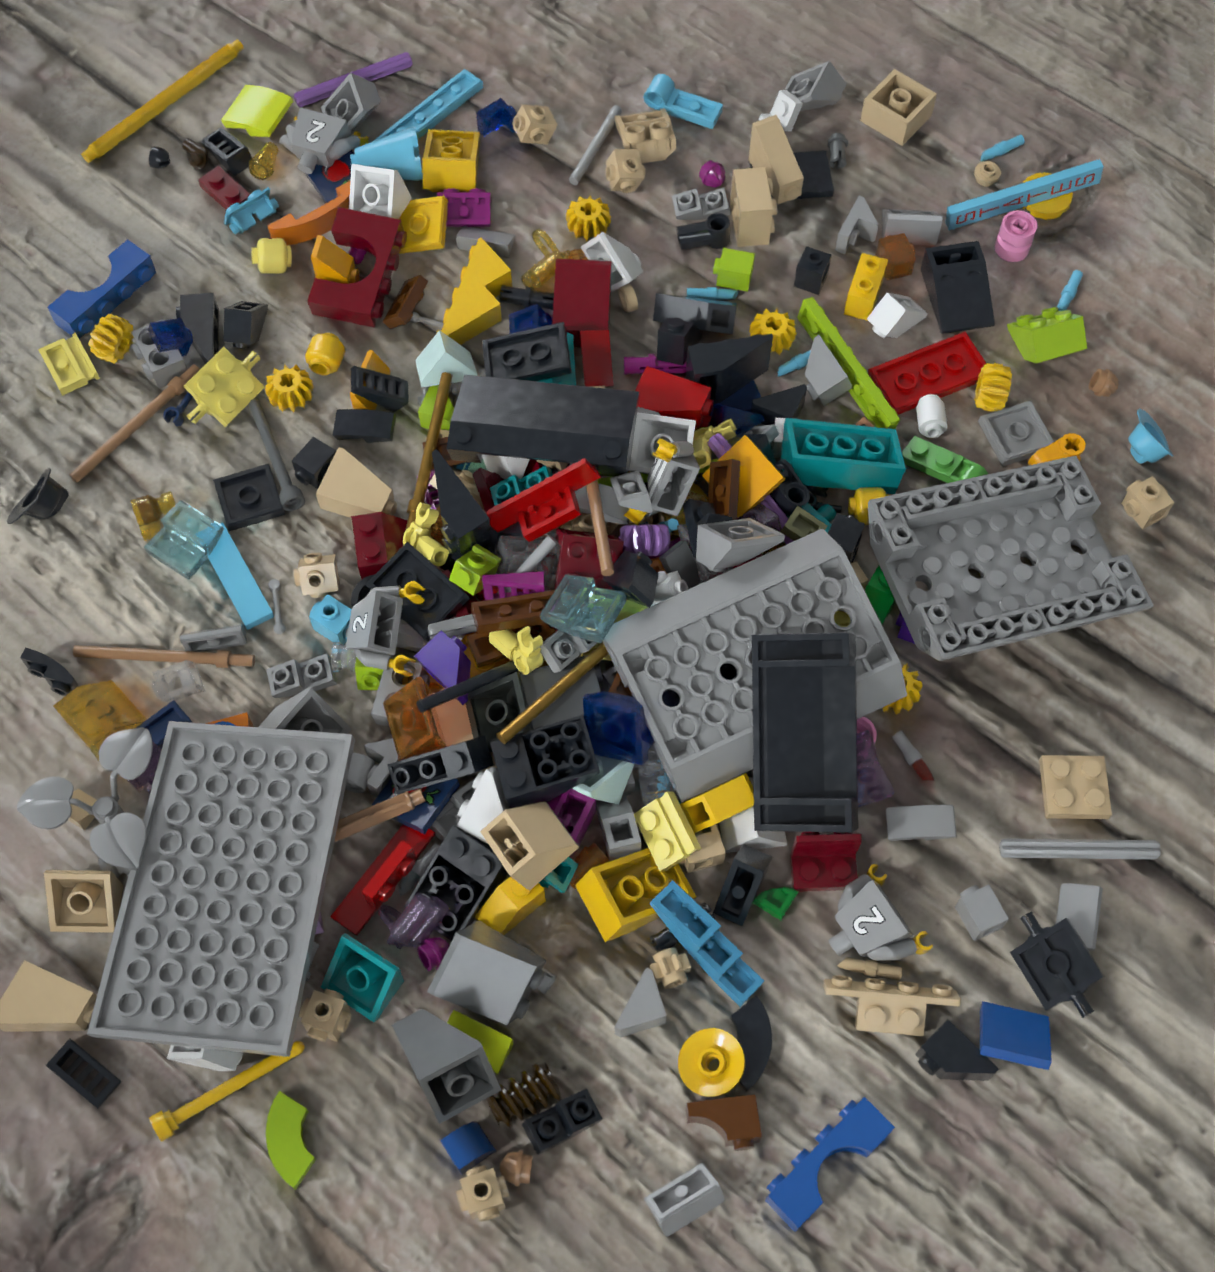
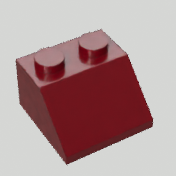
[351,512,408,580]

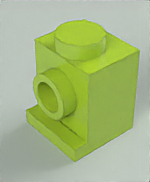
[449,543,501,596]

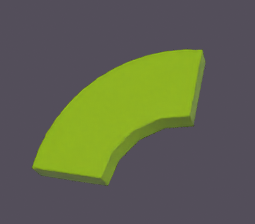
[266,1091,316,1190]

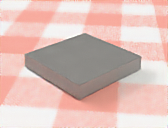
[978,400,1054,467]

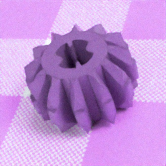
[619,524,670,556]

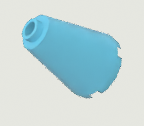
[350,127,423,181]

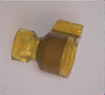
[130,491,179,541]

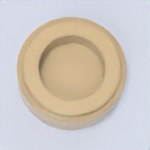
[618,283,638,313]

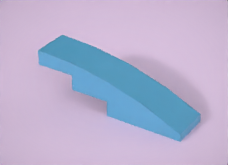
[650,880,764,1007]

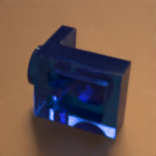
[476,98,517,137]
[509,304,553,334]
[148,318,193,356]

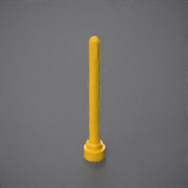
[149,1041,305,1142]

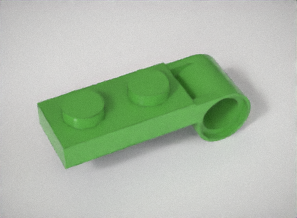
[902,436,988,483]

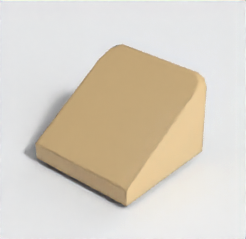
[68,789,97,831]

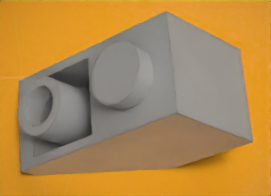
[596,794,641,862]

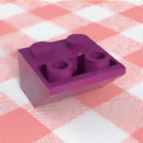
[547,789,596,860]

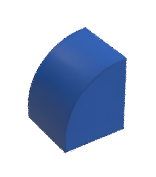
[440,1121,496,1175]

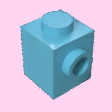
[309,594,352,648]

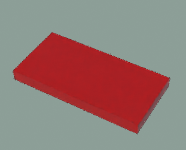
[868,332,987,415]

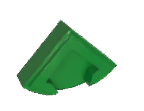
[753,887,799,921]

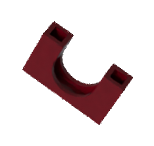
[307,207,407,328]

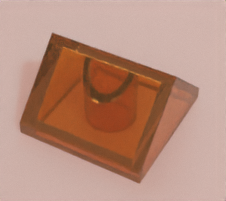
[383,677,447,761]

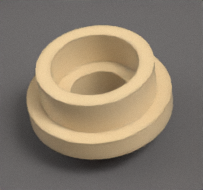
[974,161,1001,187]

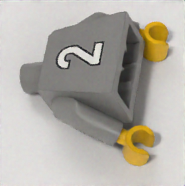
[286,107,369,174]
[624,438,700,525]
[346,581,425,677]
[828,864,933,961]

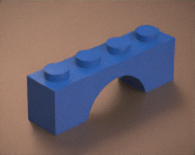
[47,239,157,339]
[765,1097,895,1232]

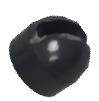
[149,146,170,169]

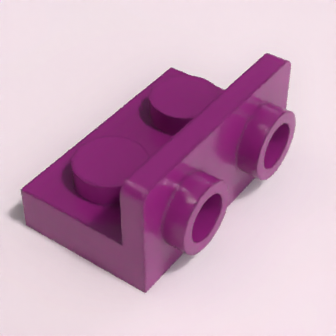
[437,188,492,227]

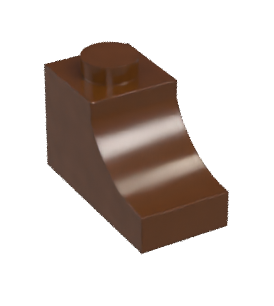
[686,1094,762,1151]

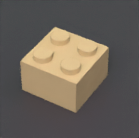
[860,69,937,146]
[730,167,777,247]

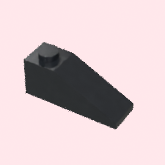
[176,292,219,364]

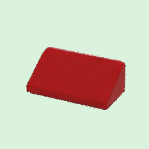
[580,330,614,387]

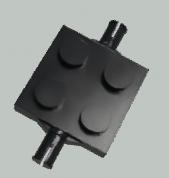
[1010,912,1105,1018]

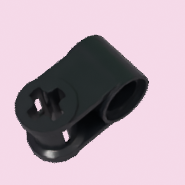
[770,459,810,518]

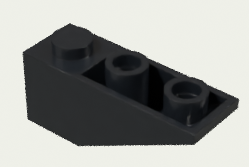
[653,293,738,334]
[387,735,494,795]

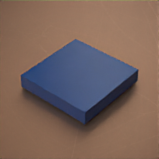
[980,1001,1052,1070]

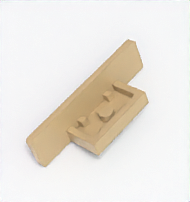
[823,975,961,1036]

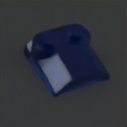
[583,691,654,765]

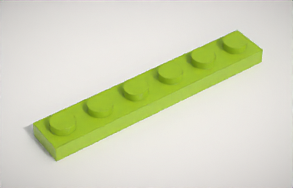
[797,297,900,429]

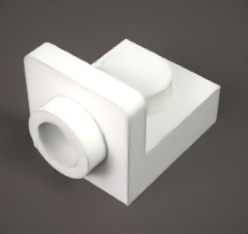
[759,90,803,132]

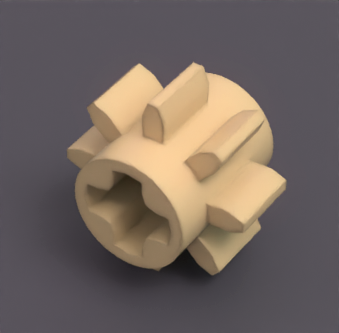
[650,948,692,989]

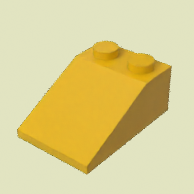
[422,129,480,193]
[575,848,697,942]

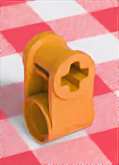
[1028,433,1086,465]

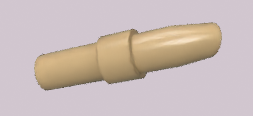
[838,957,902,980]

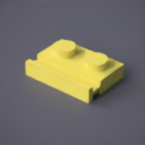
[38,333,100,396]
[634,791,702,872]

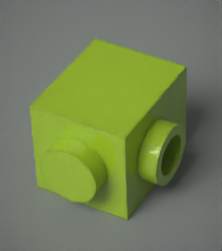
[713,247,755,292]

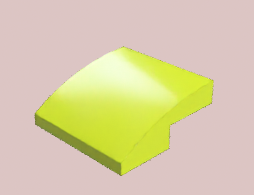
[221,85,293,137]

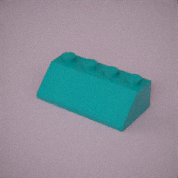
[781,418,906,494]

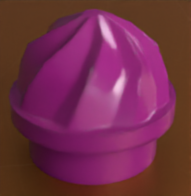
[699,160,726,188]
[417,937,450,971]

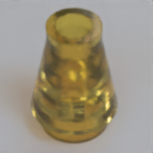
[249,142,279,180]

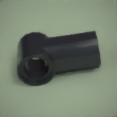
[676,213,730,250]

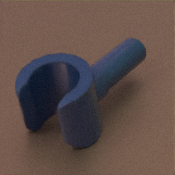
[163,393,193,426]

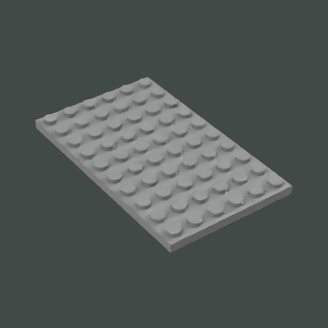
[87,721,355,1057]

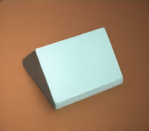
[415,330,477,388]
[572,738,635,805]

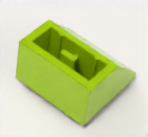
[1007,307,1087,363]

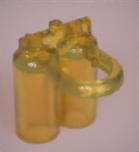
[521,229,571,290]

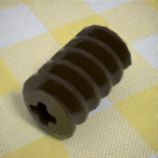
[486,1062,561,1128]

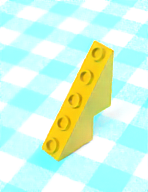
[436,237,513,345]

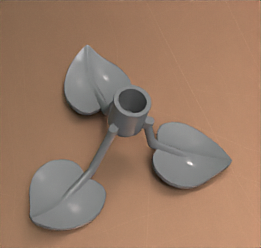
[17,727,153,870]

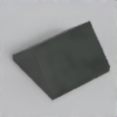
[465,672,533,752]

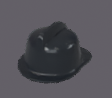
[7,468,69,524]

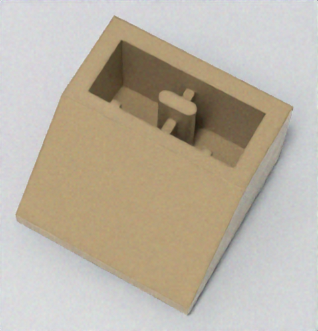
[480,801,579,891]

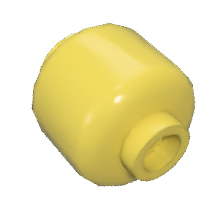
[251,238,292,274]

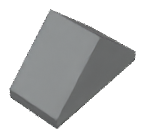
[615,968,666,1037]

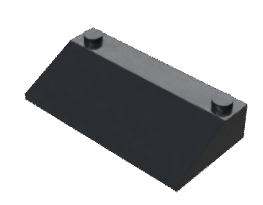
[446,375,639,477]
[752,633,858,832]

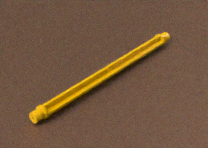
[81,39,244,163]

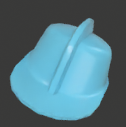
[1128,409,1174,464]

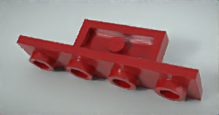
[485,458,601,542]
[330,824,436,936]

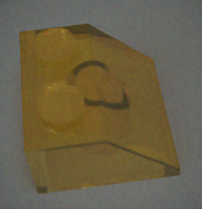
[53,680,147,762]

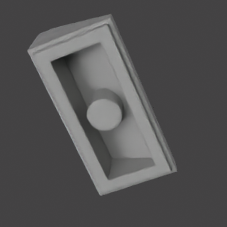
[456,226,515,258]
[610,471,653,513]
[180,624,247,652]
[1056,883,1103,951]
[644,1162,725,1237]

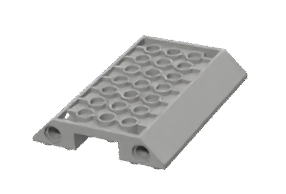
[868,456,1154,661]
[598,528,907,803]

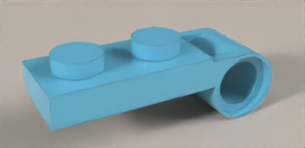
[644,74,723,129]

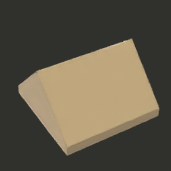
[44,870,123,933]

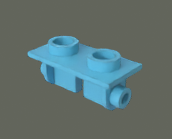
[224,187,279,234]

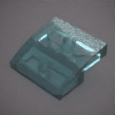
[144,500,224,580]
[540,574,626,643]

